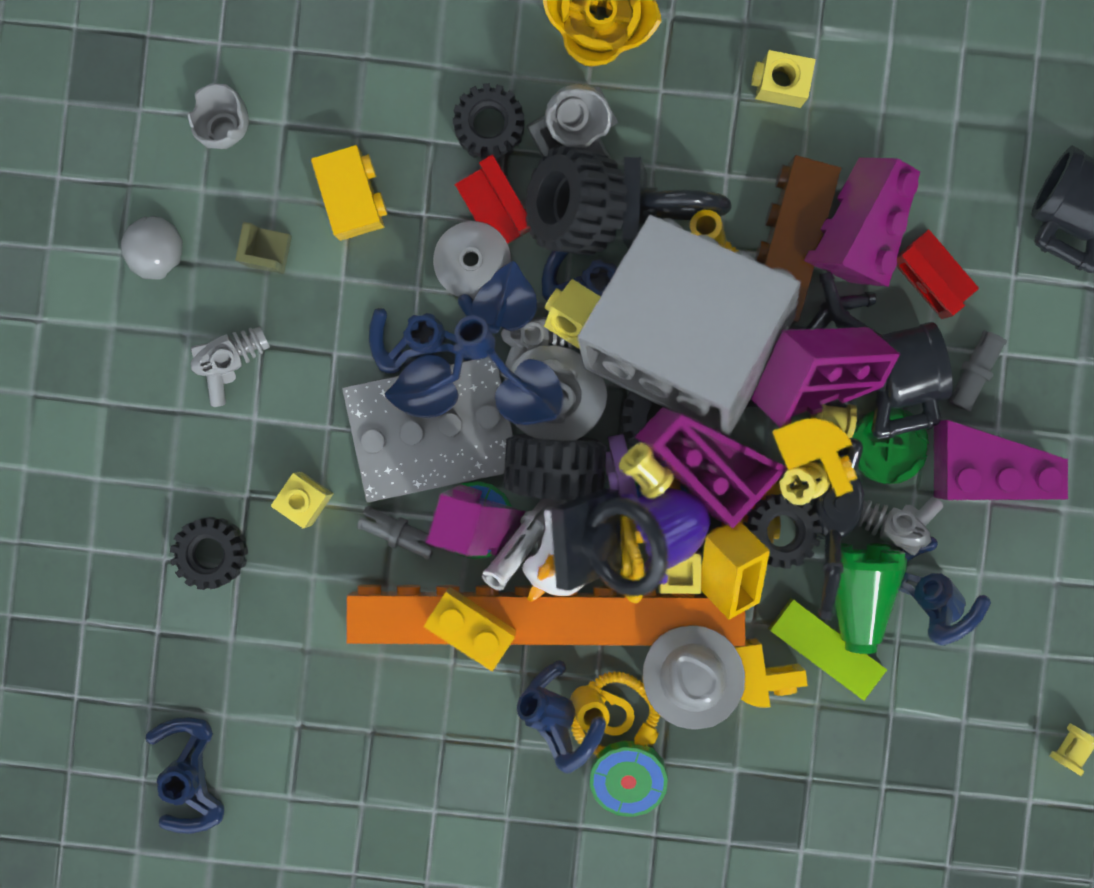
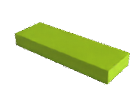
[768,598,887,701]

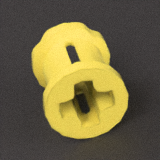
[810,404,857,438]
[619,443,674,499]
[780,461,830,505]
[1049,723,1094,777]

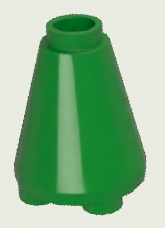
[834,543,907,654]

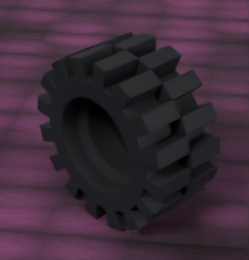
[453,83,525,161]
[743,494,822,569]
[170,517,248,590]

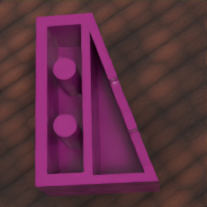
[804,157,920,287]
[751,327,900,428]
[635,407,788,528]
[934,420,1068,500]
[426,484,526,556]

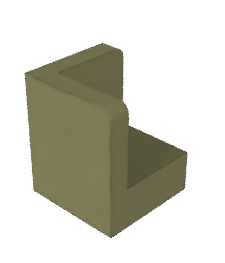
[235,222,292,274]

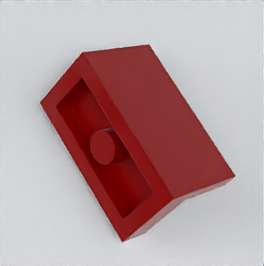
[455,154,531,244]
[896,229,980,319]

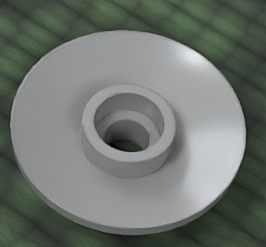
[433,221,511,300]

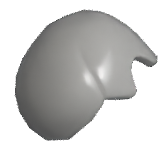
[187,83,249,149]
[545,84,612,148]
[121,216,183,279]

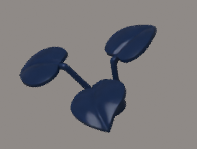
[385,261,564,425]

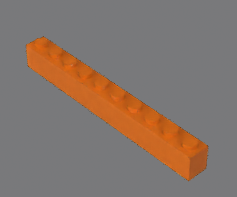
[347,584,745,646]

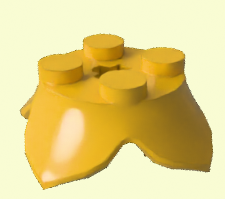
[543,0,661,67]

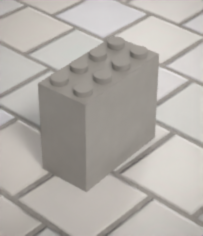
[577,215,800,438]

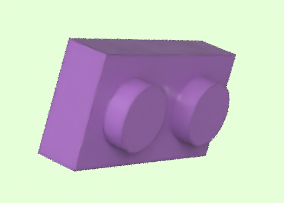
[605,434,637,499]

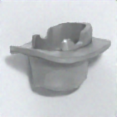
[505,345,607,441]
[642,625,745,730]

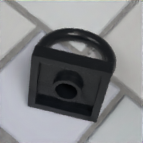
[622,157,732,250]
[551,488,668,596]

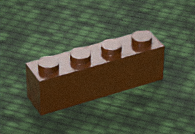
[755,155,842,325]

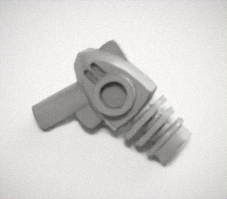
[501,317,577,377]
[191,326,270,407]
[858,497,943,556]

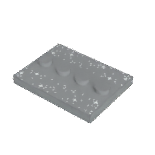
[342,357,513,503]

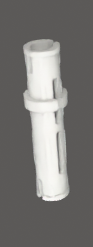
[482,498,567,590]

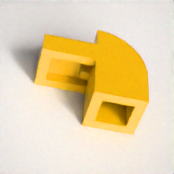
[772,419,857,496]
[734,638,808,708]

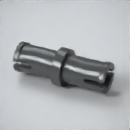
[947,330,1007,412]
[357,506,436,560]

